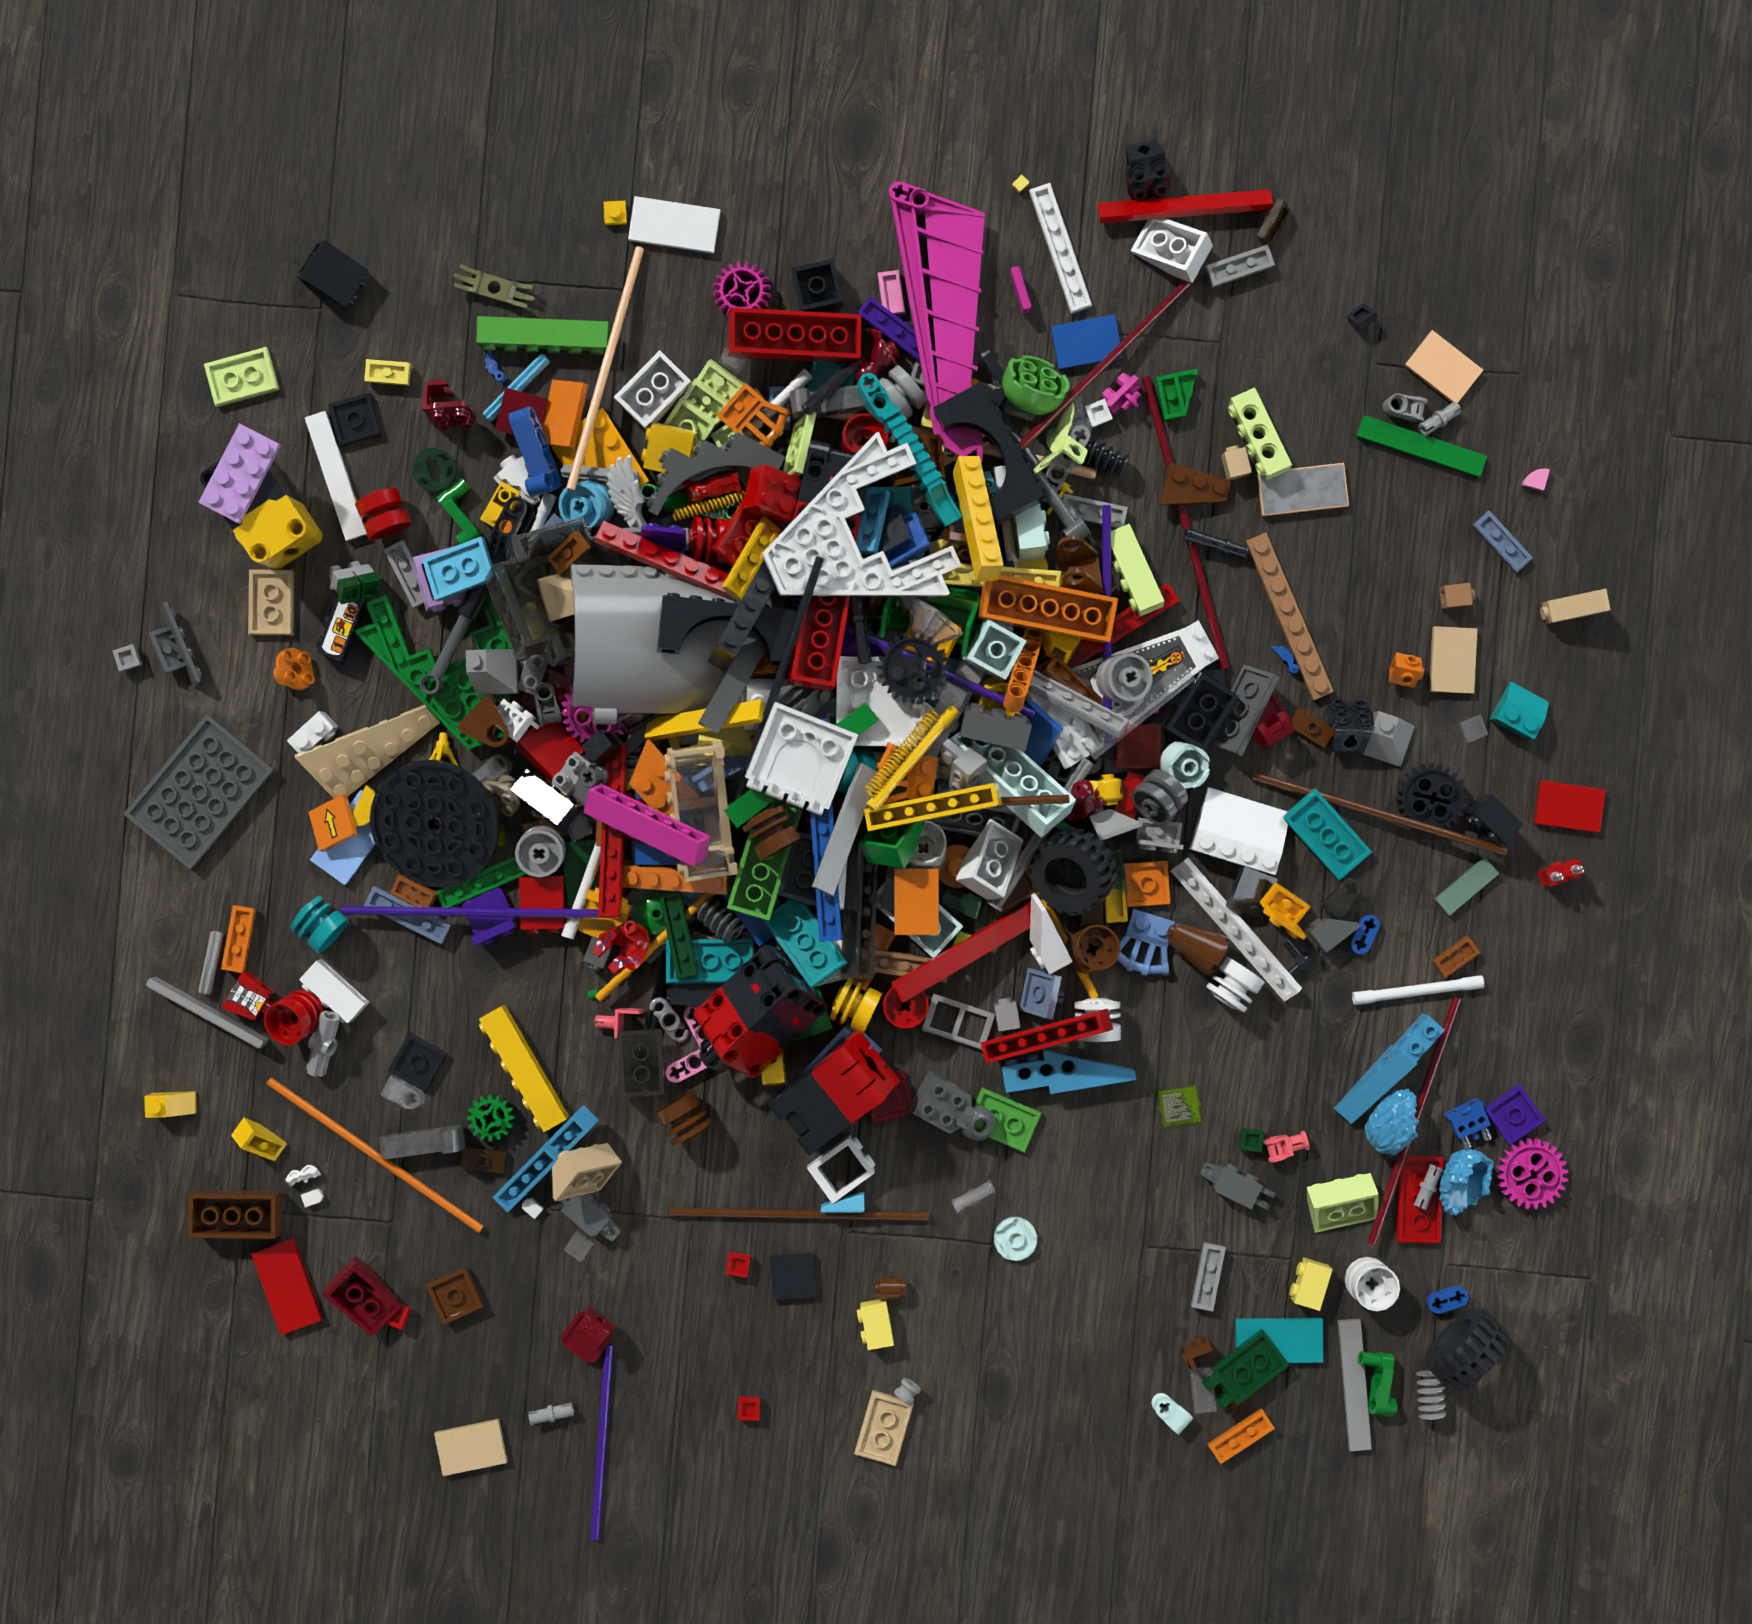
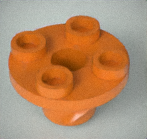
[273,648,315,690]
[939,845,970,888]

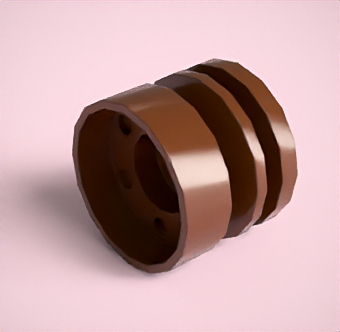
[742,805,801,861]
[1065,924,1120,974]
[654,1090,712,1146]

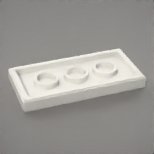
[628,196,721,254]

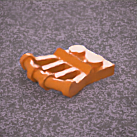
[716,383,792,448]
[875,742,938,805]

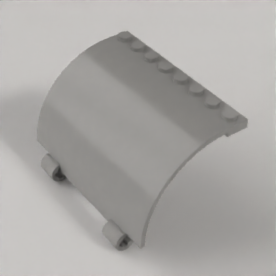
[570,564,752,724]

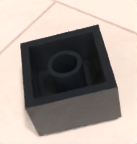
[791,259,843,312]
[1463,794,1524,843]

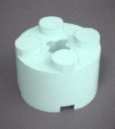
[1158,740,1210,789]

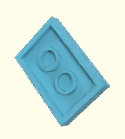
[422,537,497,601]

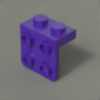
[640,523,687,564]
[462,888,518,947]

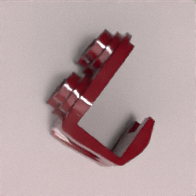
[421,379,476,430]
[1251,694,1295,751]
[561,1305,617,1363]

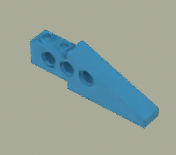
[1334,1013,1445,1124]
[1001,1049,1136,1094]
[492,1105,599,1213]

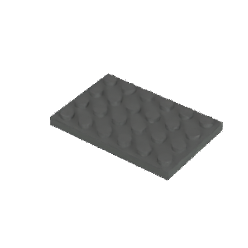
[124,714,275,869]

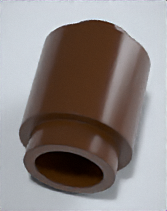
[874,1277,906,1300]

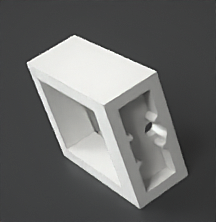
[807,1135,876,1204]

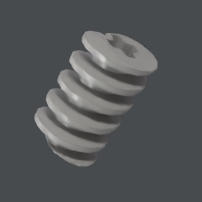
[1416,1371,1446,1420]

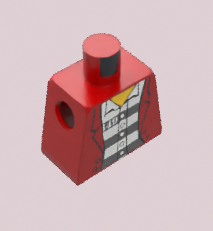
[222,970,275,1020]

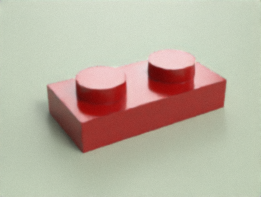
[1114,771,1145,819]

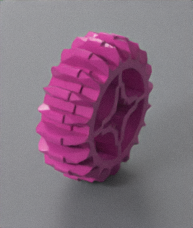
[713,261,771,317]

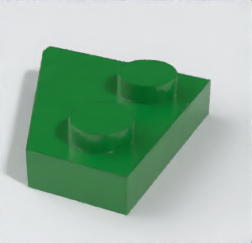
[1155,369,1198,421]

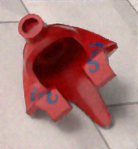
[592,921,650,974]

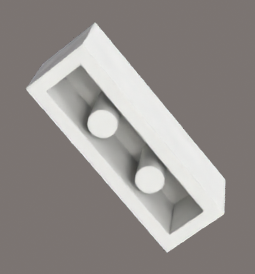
[299,959,370,1023]

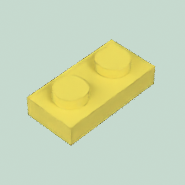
[364,359,411,386]

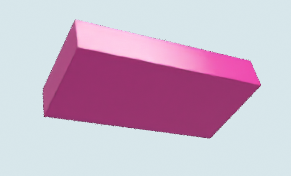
[1010,266,1031,314]

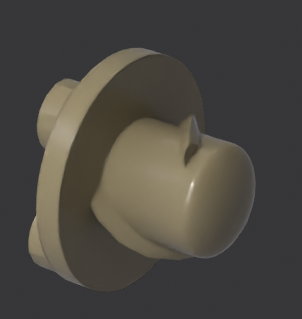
[482,775,520,816]

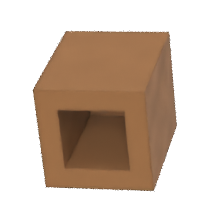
[1439,583,1475,609]

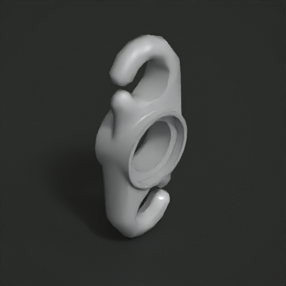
[649,997,689,1043]

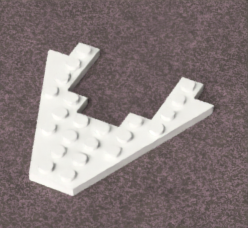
[762,432,961,596]

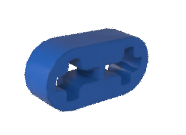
[1349,915,1380,954]
[1426,1285,1469,1314]

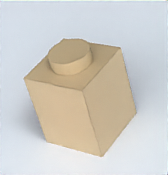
[1221,445,1252,480]

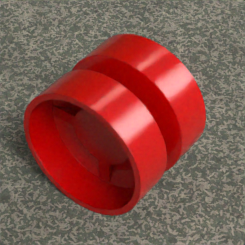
[355,488,412,540]

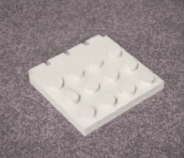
[836,656,926,746]
[745,701,858,816]

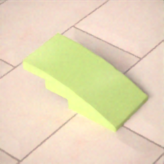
[664,359,744,458]

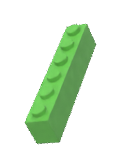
[476,316,611,355]

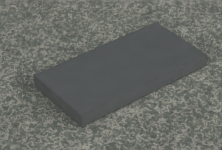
[1208,664,1279,756]

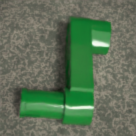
[436,478,484,544]
[1357,1351,1397,1417]

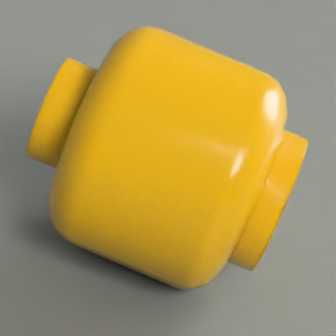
[1095,774,1123,805]

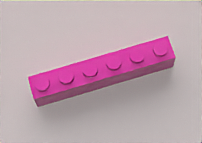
[584,784,711,867]

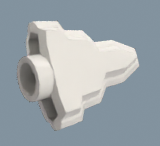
[494,455,540,505]

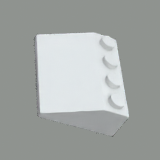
[1189,787,1288,875]

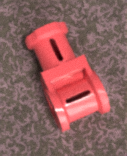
[1263,1131,1310,1162]

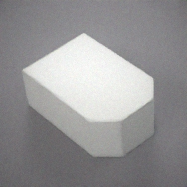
[301,1189,324,1207]
[522,1198,544,1219]

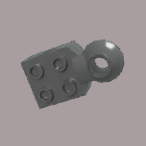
[908,1070,995,1141]

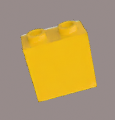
[641,422,697,472]

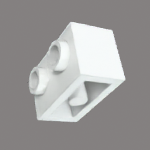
[287,711,340,753]

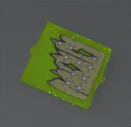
[1158,1085,1201,1127]

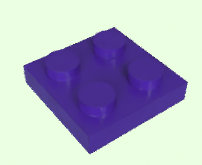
[1484,1084,1545,1145]

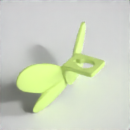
[1033,402,1088,475]

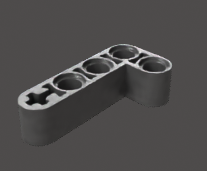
[790,384,877,420]
[379,1125,465,1159]

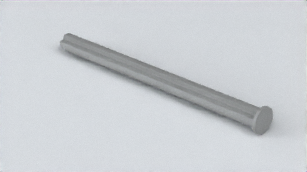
[987,758,1093,912]

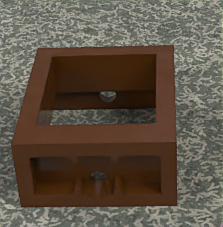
[887,433,945,486]

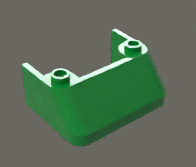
[879,585,981,656]

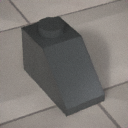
[1307,917,1361,953]

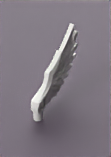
[606,455,647,528]

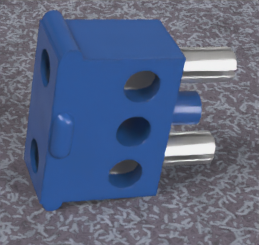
[1443,1098,1491,1149]

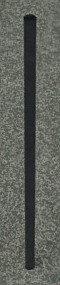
[733,555,825,802]

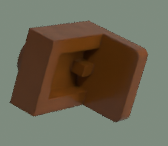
[1181,1337,1213,1371]

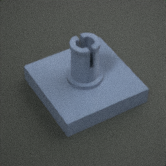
[1019,968,1064,1019]

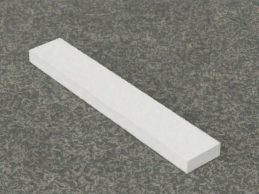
[1029,183,1092,314]
[305,411,367,542]

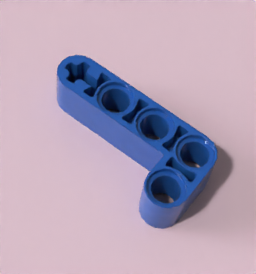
[509,406,562,498]

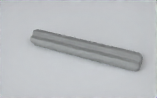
[561,465,640,482]

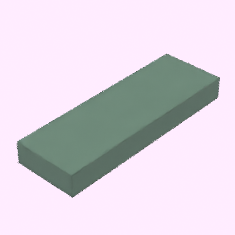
[1434,857,1499,916]

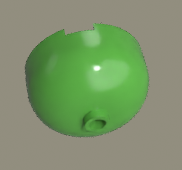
[1002,355,1070,415]

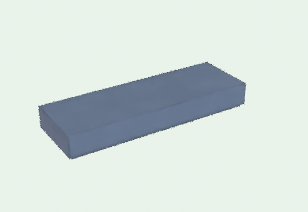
[1472,511,1533,573]

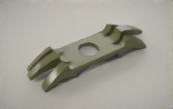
[453,264,535,309]

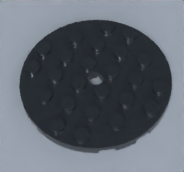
[370,760,500,887]

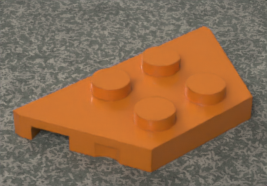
[629,739,705,815]

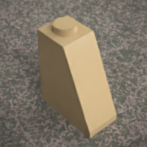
[1540,589,1611,624]

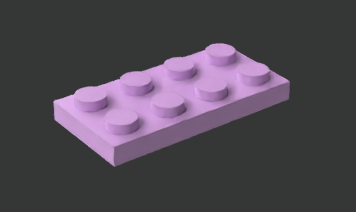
[198,423,281,524]

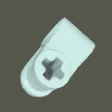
[1151,1393,1193,1435]

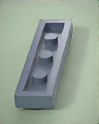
[364,886,452,944]

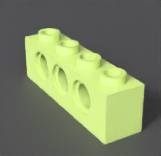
[1228,388,1292,481]

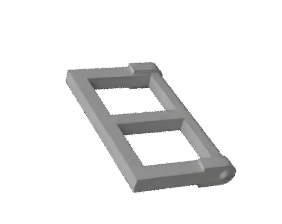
[922,994,995,1051]

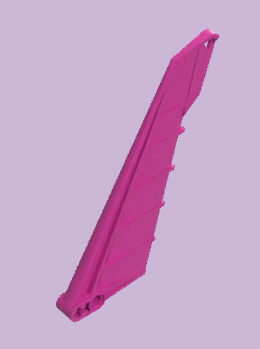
[889,182,985,464]

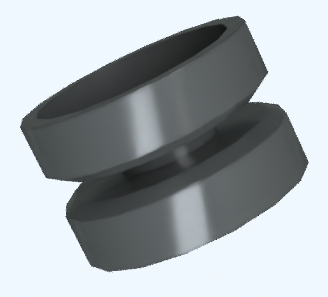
[1131,769,1188,825]

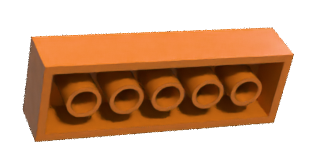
[977,575,1118,643]

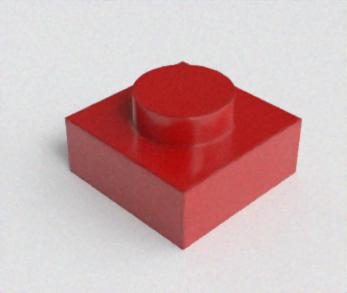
[726,1251,751,1278]
[386,1304,412,1329]
[737,1396,760,1421]

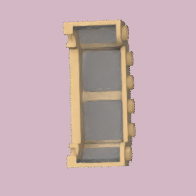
[664,741,738,882]

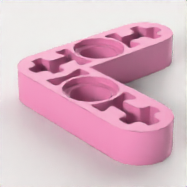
[666,1007,721,1083]

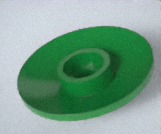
[636,891,666,935]

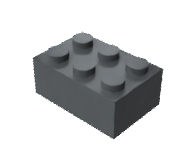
[960,703,1032,751]

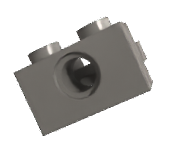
[938,739,987,791]

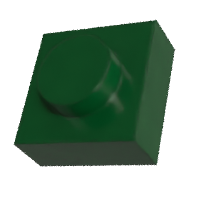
[1239,1127,1264,1152]

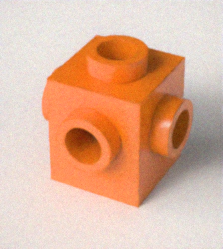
[1389,652,1424,688]

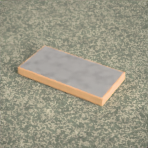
[1257,463,1349,516]

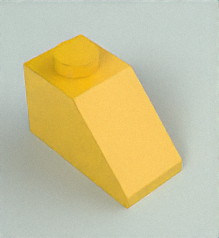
[144,1091,197,1118]
[231,1118,287,1162]

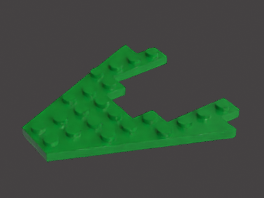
[355,569,515,750]

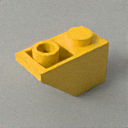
[480,481,521,532]
[1042,632,1081,664]

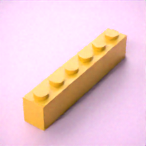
[953,456,1003,581]
[864,783,1002,831]
[479,1005,569,1132]

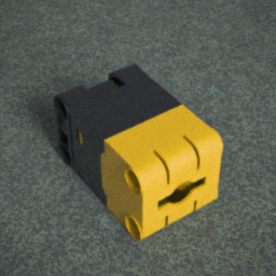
[200,459,322,569]

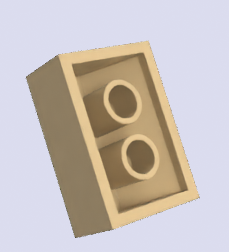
[552,1143,622,1201]

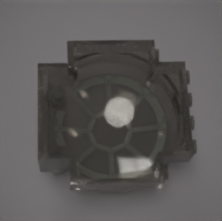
[484,517,631,666]

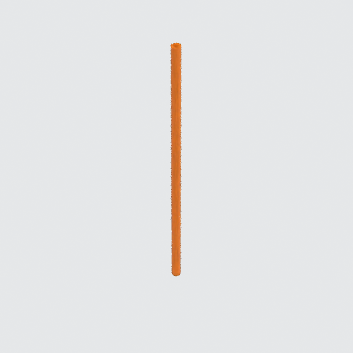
[266,1077,484,1233]

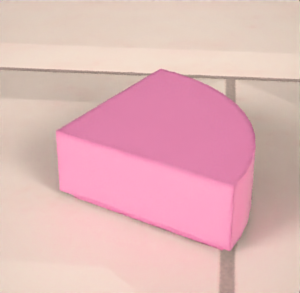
[1521,469,1550,491]

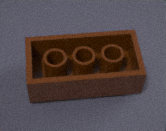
[188,1190,282,1239]

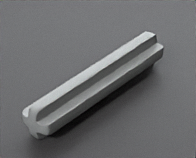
[198,931,223,995]

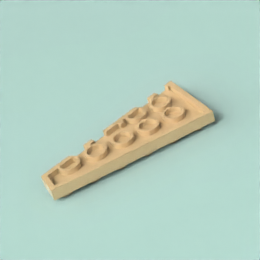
[295,705,440,798]

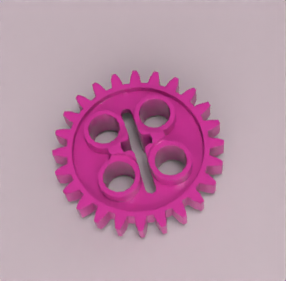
[560,686,623,743]
[1495,1138,1568,1209]

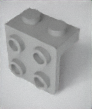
[1135,818,1184,853]

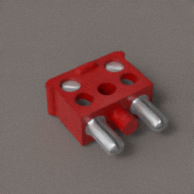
[1538,859,1585,886]

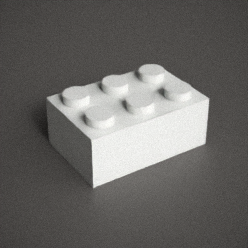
[614,350,692,431]

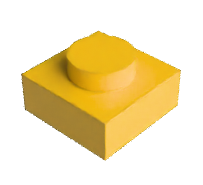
[604,201,627,226]

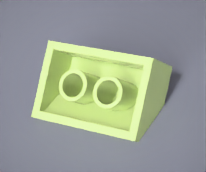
[1307,1173,1378,1233]

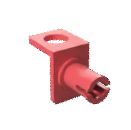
[595,1008,645,1039]

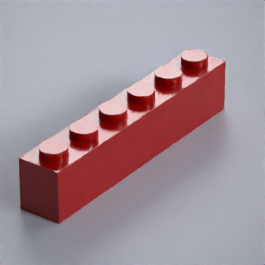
[980,1008,1114,1064]

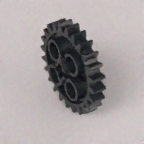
[877,631,950,704]
[1395,763,1468,832]

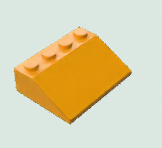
[551,407,651,489]

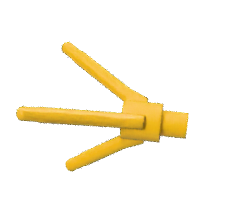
[429,733,458,766]

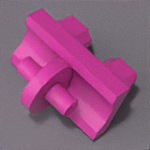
[1102,373,1141,415]

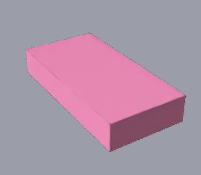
[878,270,905,316]

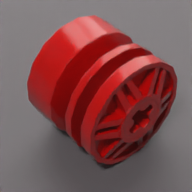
[841,413,889,454]
[688,517,730,565]
[883,987,929,1029]
[264,990,324,1046]

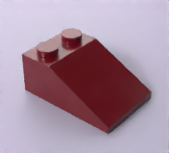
[323,1255,402,1337]

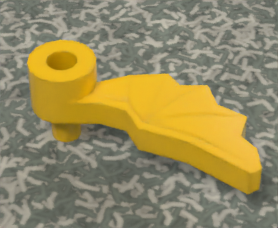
[1046,482,1074,515]

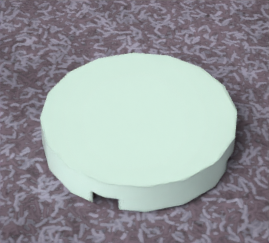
[994,1217,1037,1261]

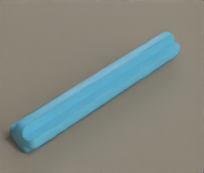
[483,354,550,421]

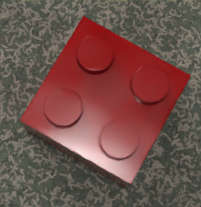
[742,464,801,525]

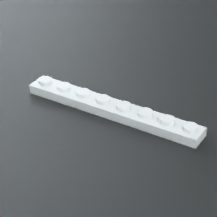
[1171,858,1302,1001]

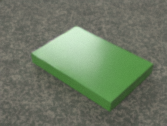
[973,1087,1042,1153]

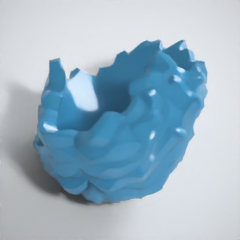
[1365,1089,1419,1155]
[1439,1149,1494,1215]

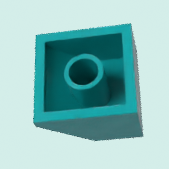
[1489,682,1549,740]

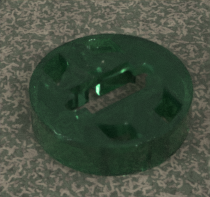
[412,447,457,492]

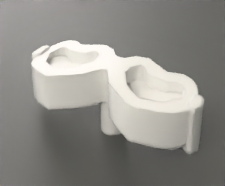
[285,1165,321,1186]

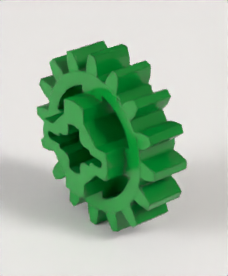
[467,1093,515,1142]

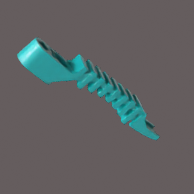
[856,373,963,527]

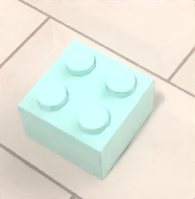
[1012,504,1050,561]
[962,619,1026,680]

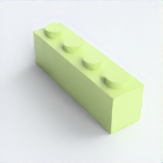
[1111,524,1164,617]

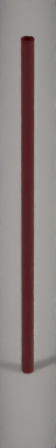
[1018,280,1190,450]
[1367,997,1461,1246]

